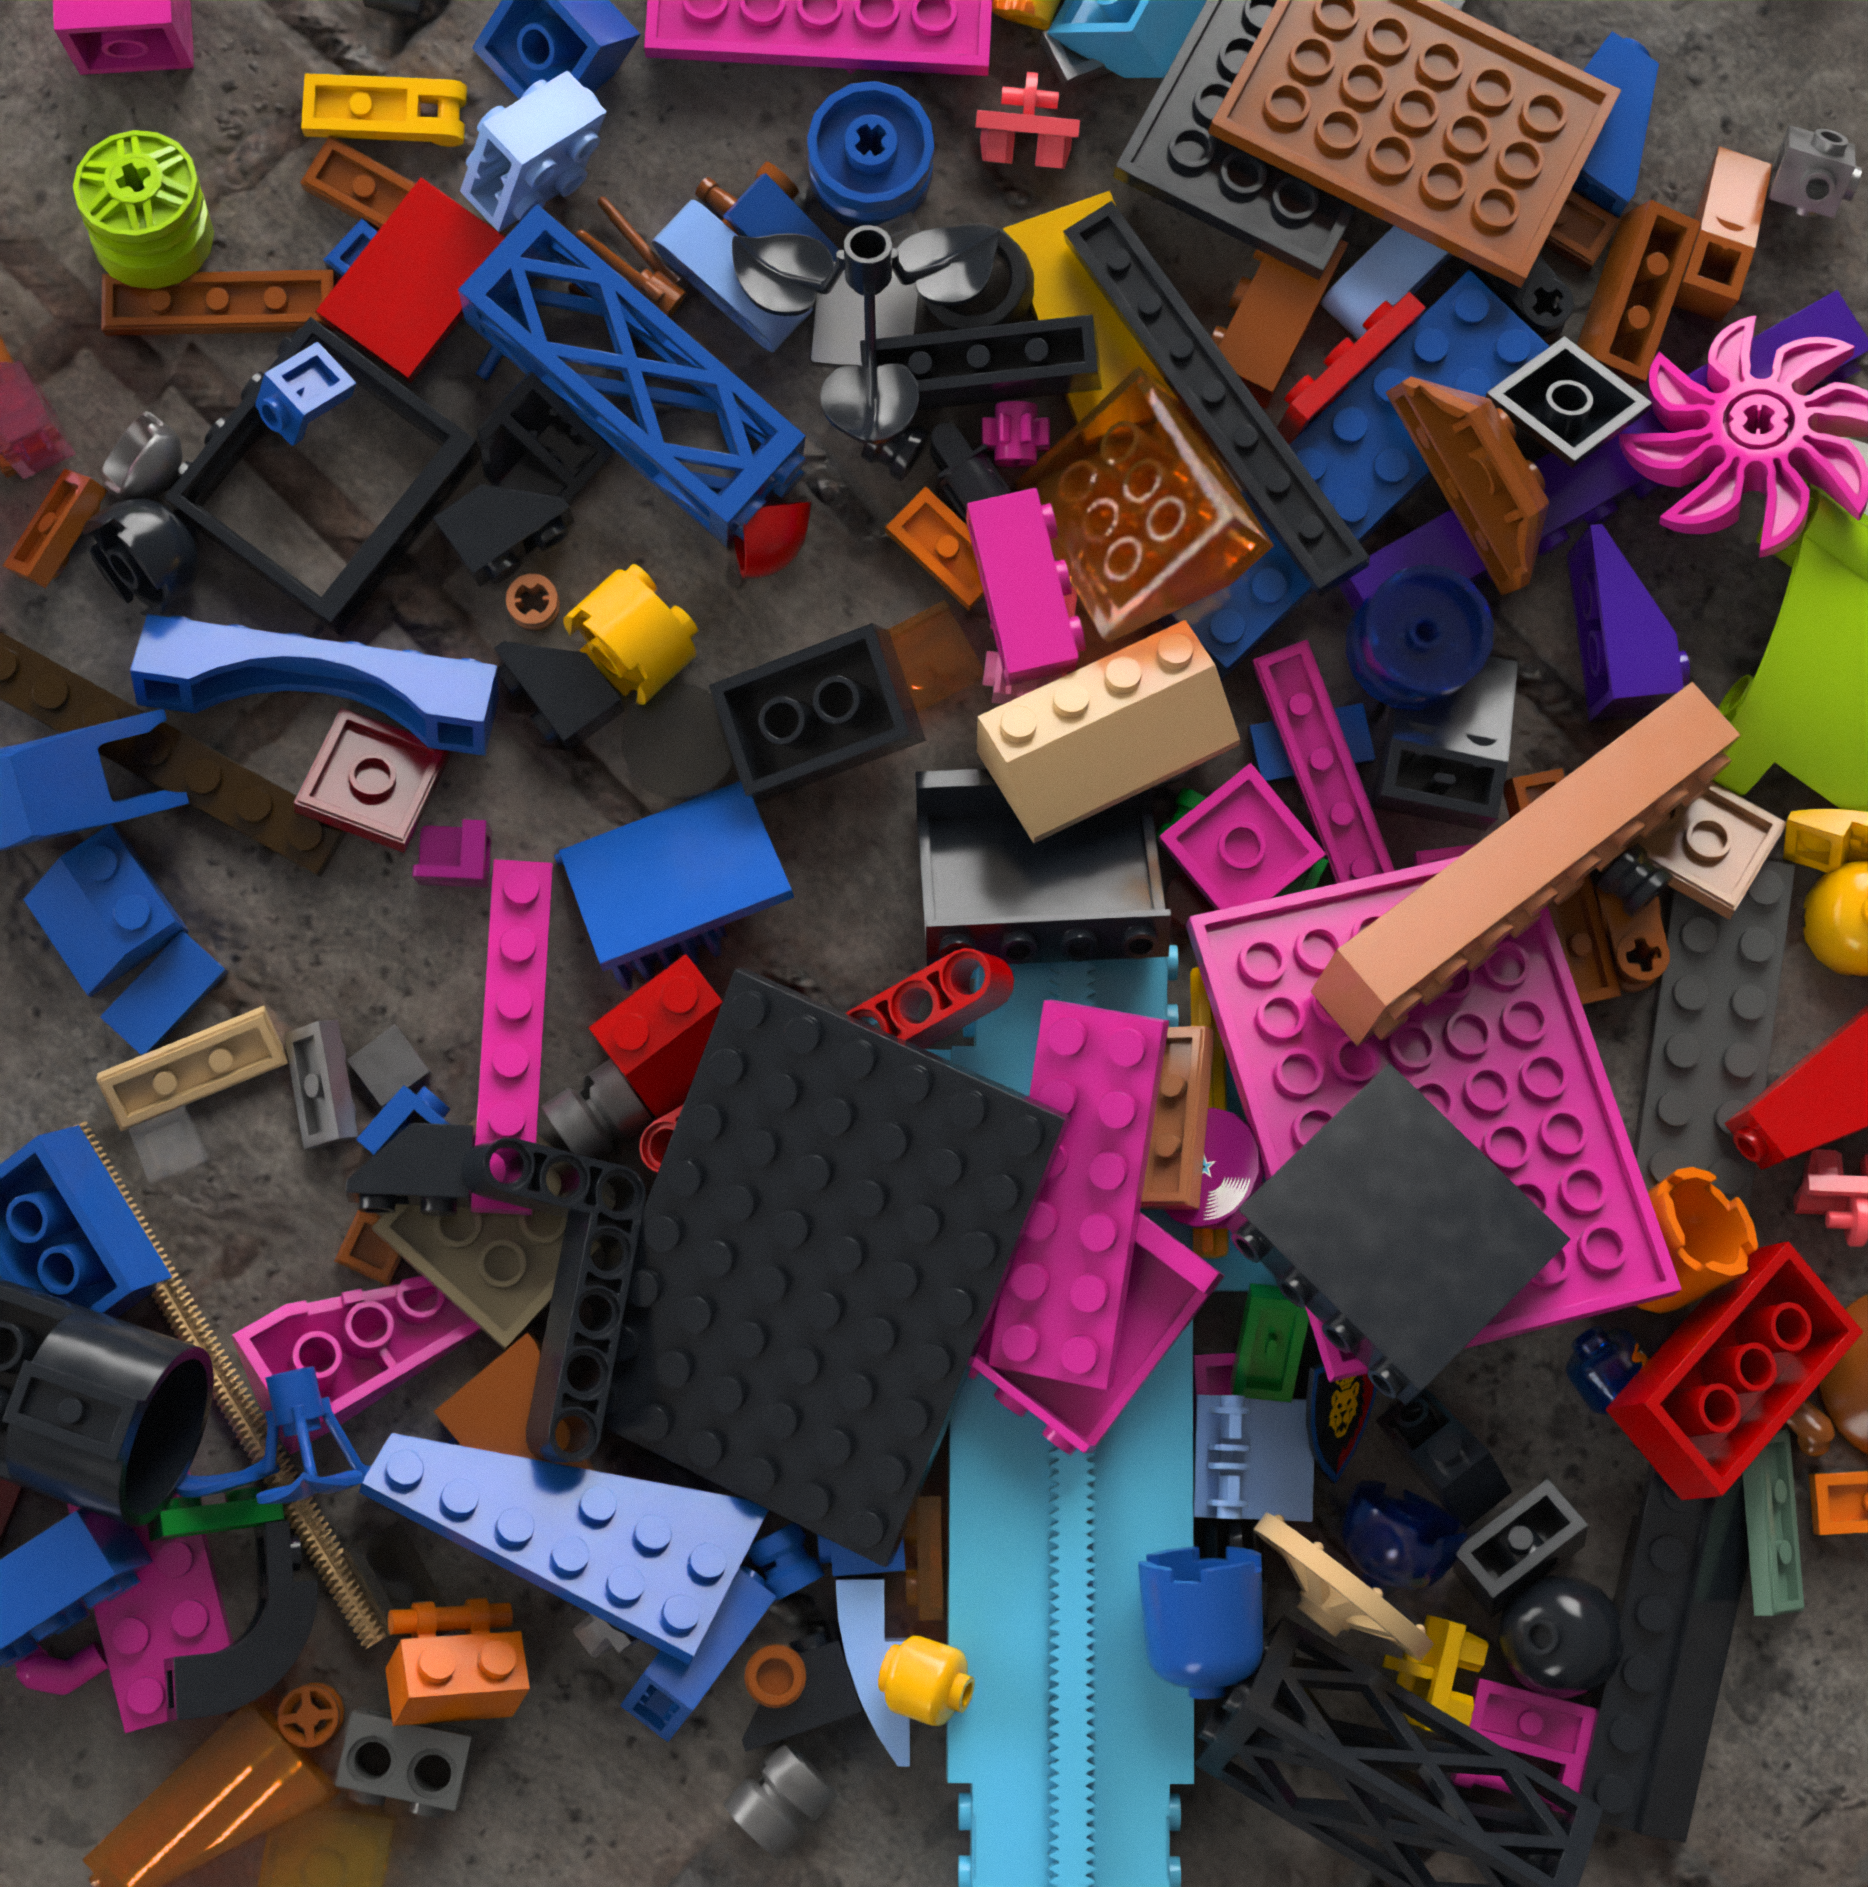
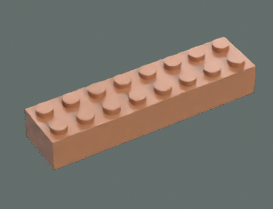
[1310,682,1741,1047]

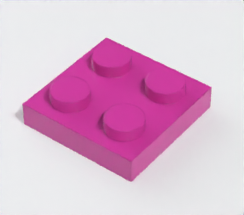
[1157,763,1326,910]

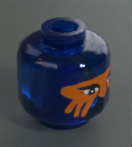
[1565,1326,1649,1415]

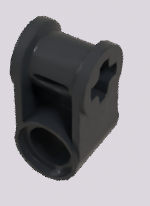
[1468,252,1574,345]

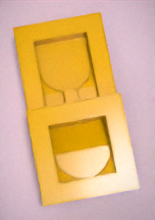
[1783,809,1868,873]

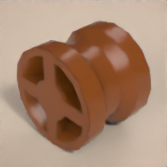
[277,1682,346,1748]

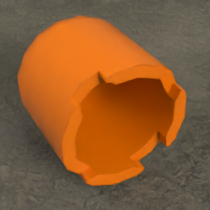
[1635,1167,1758,1314]

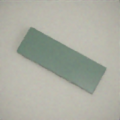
[1742,1430,1804,1616]

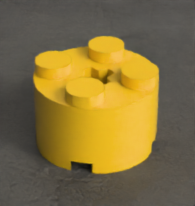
[563,564,698,705]

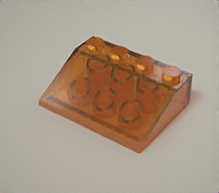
[1014,366,1274,642]

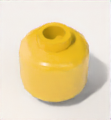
[878,1635,975,1726]

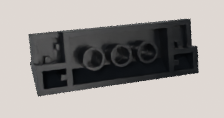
[1578,1463,1749,1843]

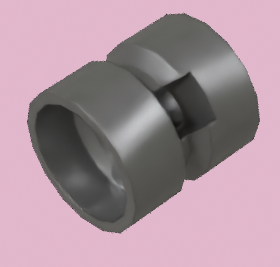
[541,1059,653,1160]
[723,1739,839,1859]

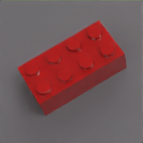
[1605,1241,1863,1500]

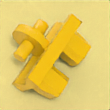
[1382,1614,1489,1732]

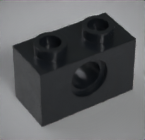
[1453,1479,1588,1618]

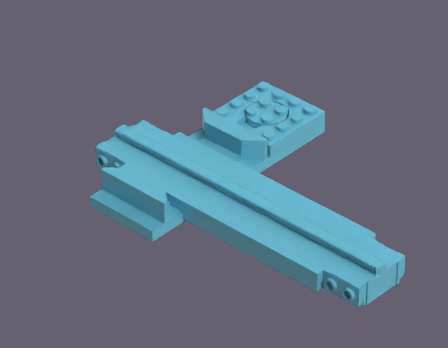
[925,945,1278,1887]

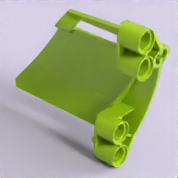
[1712,477,1868,812]

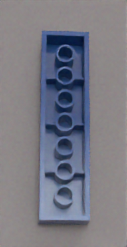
[1138,269,1550,682]

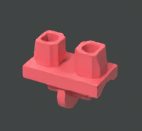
[975,72,1080,169]
[1793,1149,1868,1247]

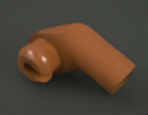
[1785,1398,1835,1457]

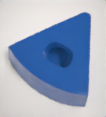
[0,709,189,851]

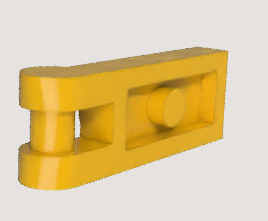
[301,73,467,147]

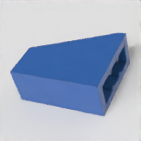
[1571,31,1659,218]
[620,1566,777,1742]

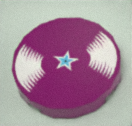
[1164,1107,1264,1230]

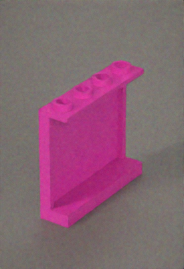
[968,1212,1225,1455]

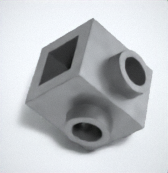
[1768,125,1862,218]

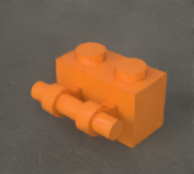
[385,1598,530,1726]

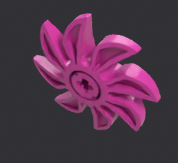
[1619,316,1868,558]

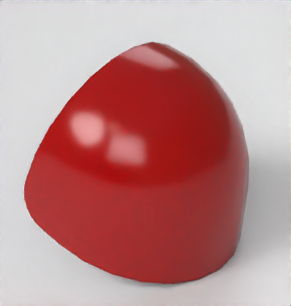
[734,501,812,579]

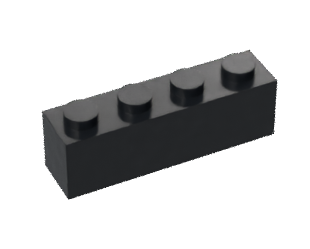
[860,314,1102,410]

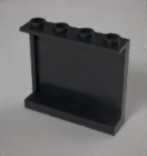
[915,768,1171,966]
[1226,1063,1571,1406]

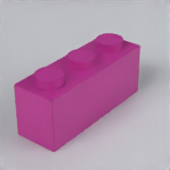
[966,488,1086,686]

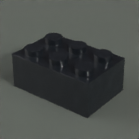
[709,623,926,800]

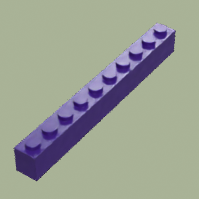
[1338,290,1868,642]

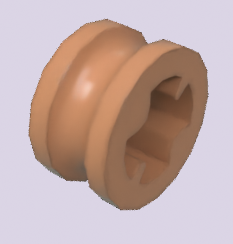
[505,573,560,631]

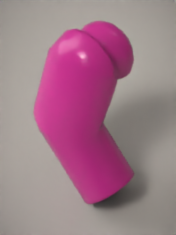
[15,1641,108,1695]

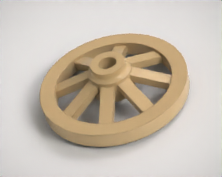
[1253,1512,1434,1662]

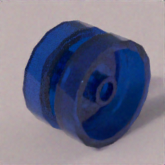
[1346,564,1494,710]

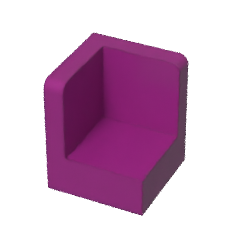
[412,819,492,888]

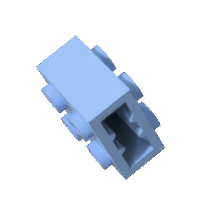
[460,70,607,232]

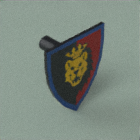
[1295,1362,1377,1484]

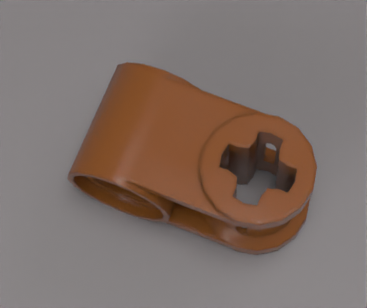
[1593,884,1670,993]

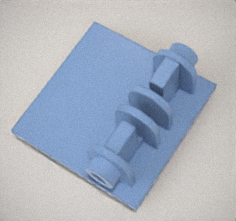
[1193,1395,1314,1522]

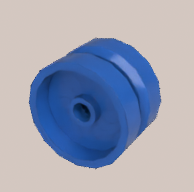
[807,81,934,229]

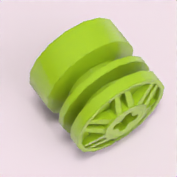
[73,130,214,289]

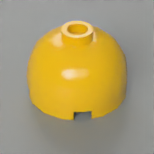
[1803,860,1868,977]

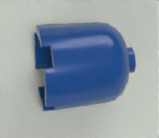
[1138,1546,1263,1699]

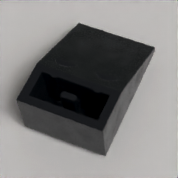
[1371,638,1518,831]

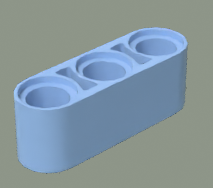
[652,199,813,353]
[1320,226,1454,340]

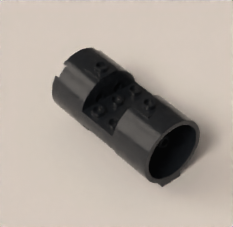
[0,1278,214,1527]

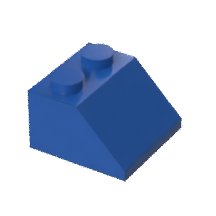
[472,0,641,100]
[23,824,189,997]

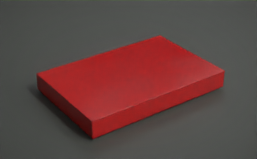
[316,177,506,384]

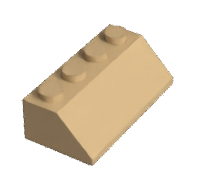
[977,620,1240,843]

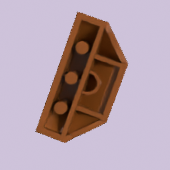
[1385,376,1549,595]

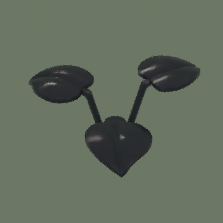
[732,225,1000,445]

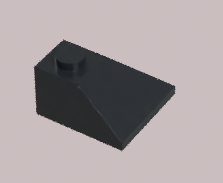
[1485,336,1652,468]

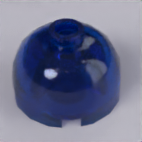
[1342,1480,1468,1594]

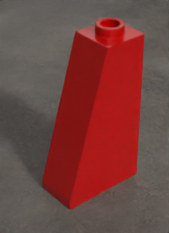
[1724,1004,1868,1170]

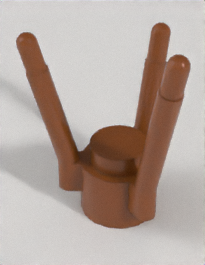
[568,196,687,318]

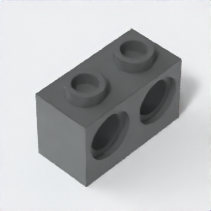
[335,1707,478,1818]

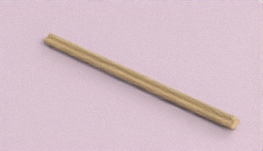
[75,1121,390,1650]

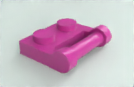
[1451,1677,1597,1814]

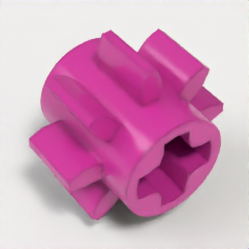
[981,401,1050,468]

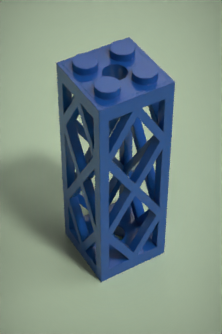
[458,204,806,548]

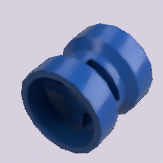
[747,1522,825,1603]

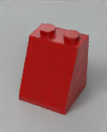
[588,954,723,1119]

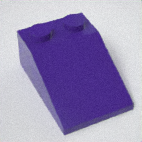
[1566,524,1690,723]

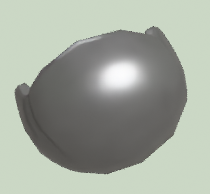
[101,411,183,500]

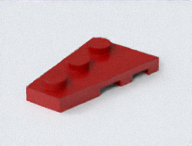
[1276,291,1426,445]

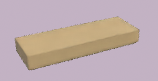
[96,1006,288,1131]

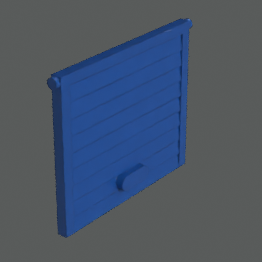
[554,781,795,972]

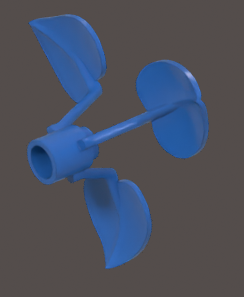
[176,1366,459,1504]

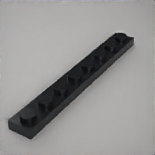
[1063,201,1370,597]

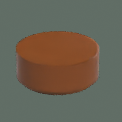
[744,1644,806,1708]

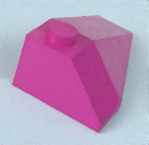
[232,1276,483,1455]

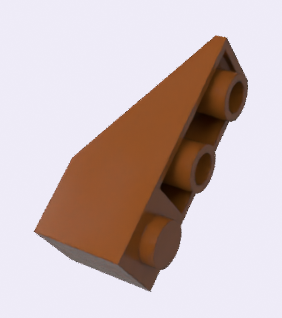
[1672,146,1772,322]

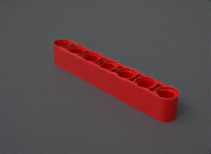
[639,948,1014,1172]

